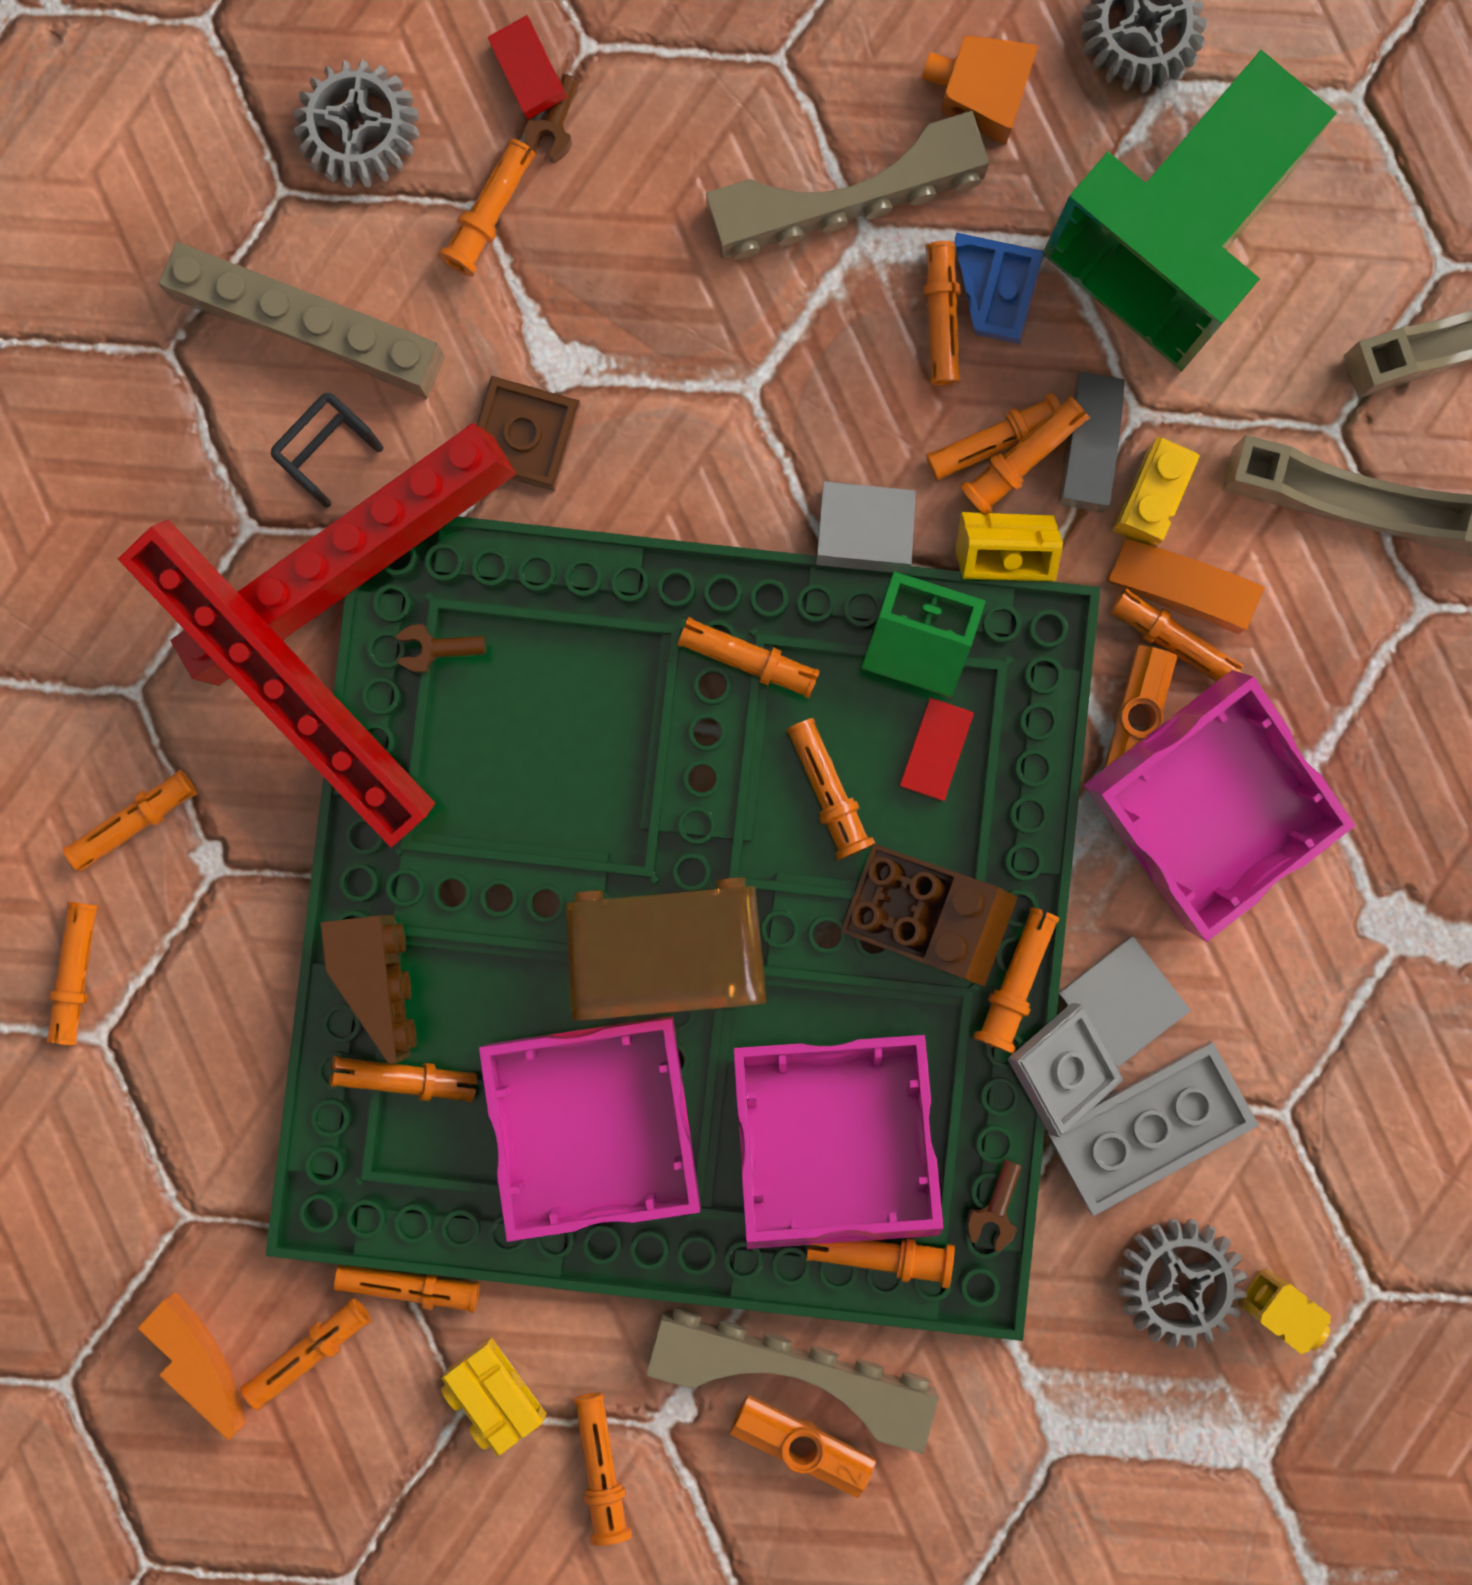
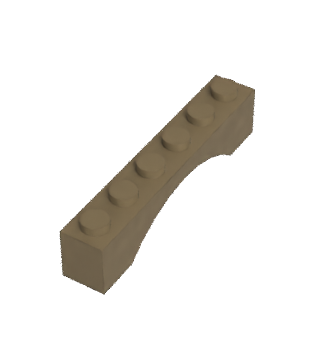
[706,111,989,260]
[159,241,445,399]
[1343,310,1472,399]
[1222,435,1472,556]
[646,1308,939,1454]

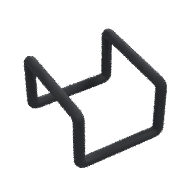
[271,393,384,508]

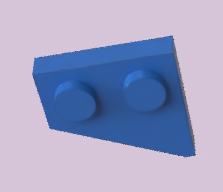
[955,233,1044,344]

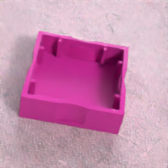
[1083,670,1355,942]
[479,1016,701,1242]
[734,1035,943,1249]

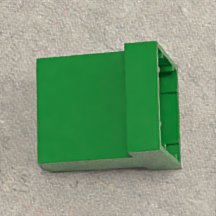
[1043,50,1337,372]

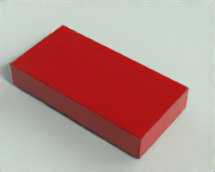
[487,15,568,120]
[899,697,974,802]

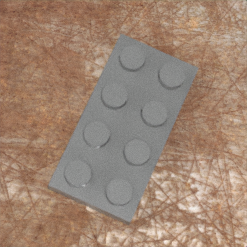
[1045,1041,1259,1216]

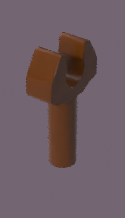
[525,74,579,164]
[396,624,486,673]
[966,1159,1022,1252]

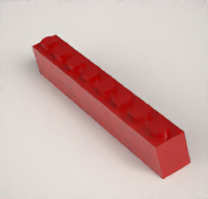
[170,423,517,686]
[117,519,436,848]

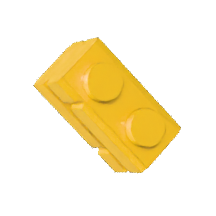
[1112,437,1200,547]
[955,512,1063,582]
[1239,1268,1331,1355]
[441,1337,547,1456]

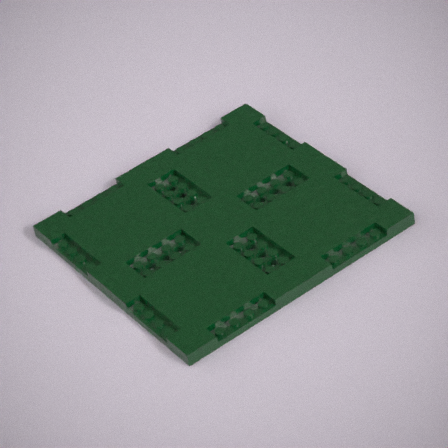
[265,505,1101,1341]

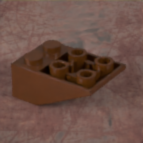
[840,843,1018,987]
[321,915,417,1064]

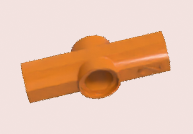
[1103,645,1178,770]
[729,1394,876,1498]

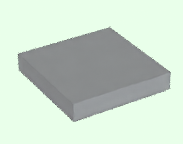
[816,481,916,574]
[1059,936,1191,1068]
[1008,1003,1123,1137]

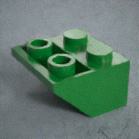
[861,571,986,698]

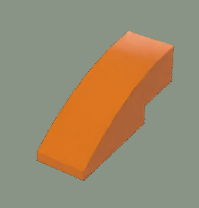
[1107,538,1265,634]
[138,1292,246,1441]

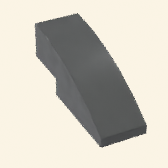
[1057,371,1125,513]

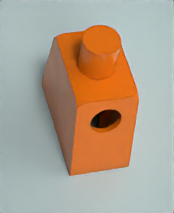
[921,35,1038,144]

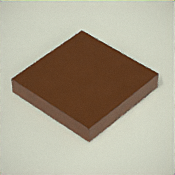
[476,375,581,491]

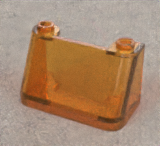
[566,877,767,1020]

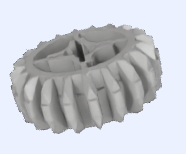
[1080,0,1207,94]
[294,59,419,188]
[1117,1218,1247,1349]

